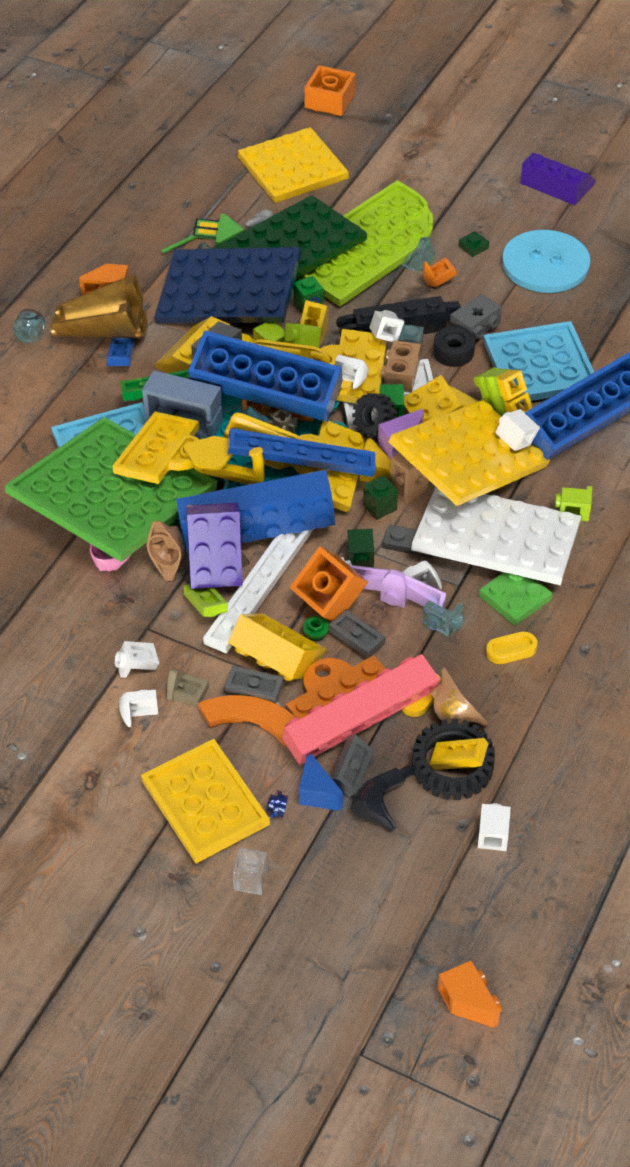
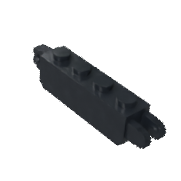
[336,296,461,338]

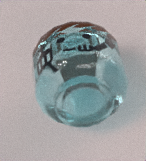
[13,309,46,343]

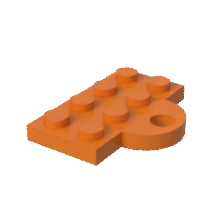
[286,655,386,719]

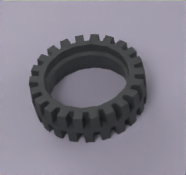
[412,719,495,800]

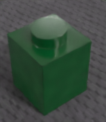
[363,475,398,520]
[347,529,374,568]

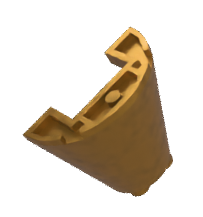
[50,274,147,338]

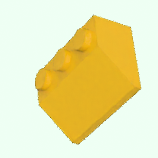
[154,316,230,373]
[228,613,327,681]

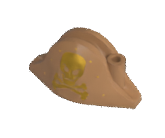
[147,521,185,581]
[430,667,489,726]

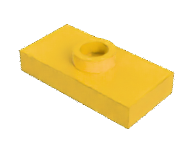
[429,738,488,770]

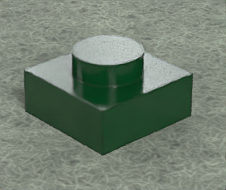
[458,231,489,257]

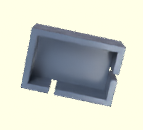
[142,370,223,438]

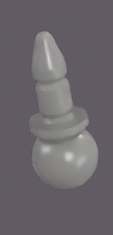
[245,209,274,228]

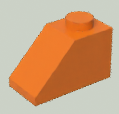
[79,264,129,295]

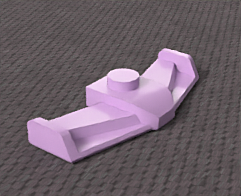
[349,565,446,617]

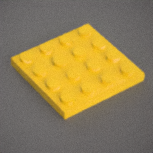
[238,127,349,203]

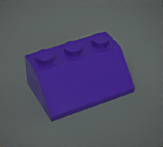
[520,153,596,205]

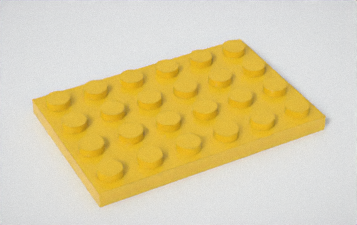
[388,400,550,506]

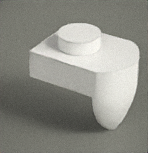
[335,355,369,389]
[403,561,442,590]
[119,690,158,727]

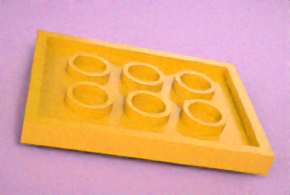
[141,739,270,864]

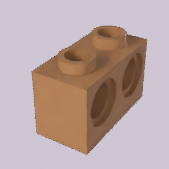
[381,340,421,393]

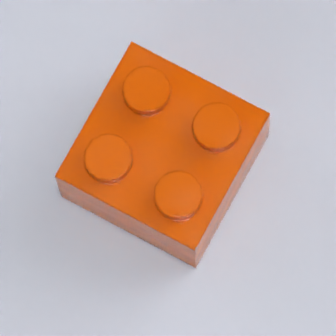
[304,65,356,116]
[289,546,368,621]

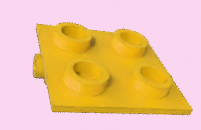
[404,375,462,422]

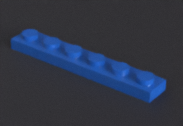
[227,428,376,477]

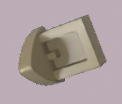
[167,668,209,708]

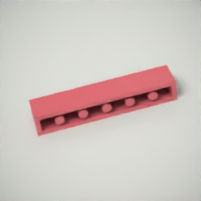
[282,654,440,765]

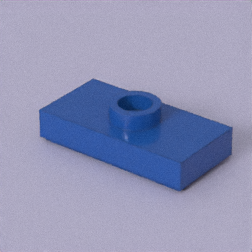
[107,337,135,366]

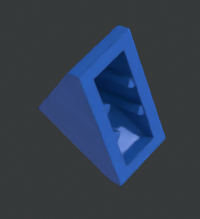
[299,754,343,811]

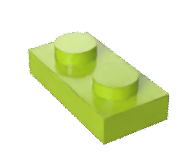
[184,584,228,617]

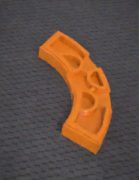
[198,695,296,746]

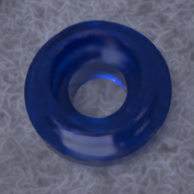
[266,790,288,819]

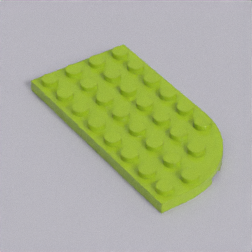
[297,180,433,306]

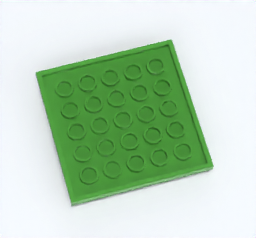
[5,417,218,562]

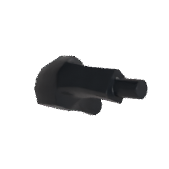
[351,765,414,832]

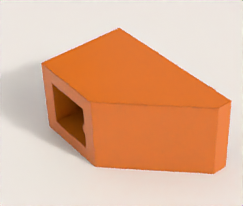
[437,961,502,1028]

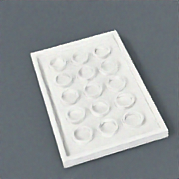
[411,487,581,585]

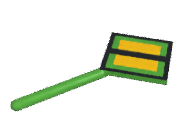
[162,218,219,253]

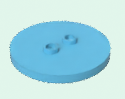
[502,230,590,293]

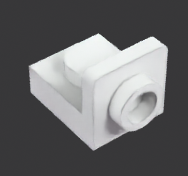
[115,641,159,678]

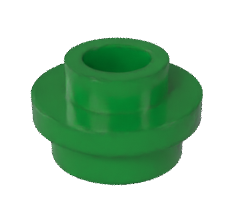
[303,616,329,641]

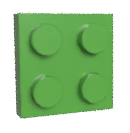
[479,572,552,626]

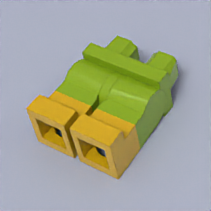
[474,367,533,416]

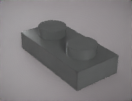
[383,524,433,558]
[329,610,386,659]
[224,665,284,704]
[331,734,374,796]

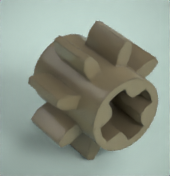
[267,409,297,434]

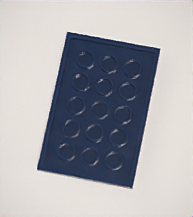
[154,247,302,323]

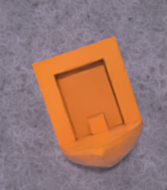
[423,257,458,287]

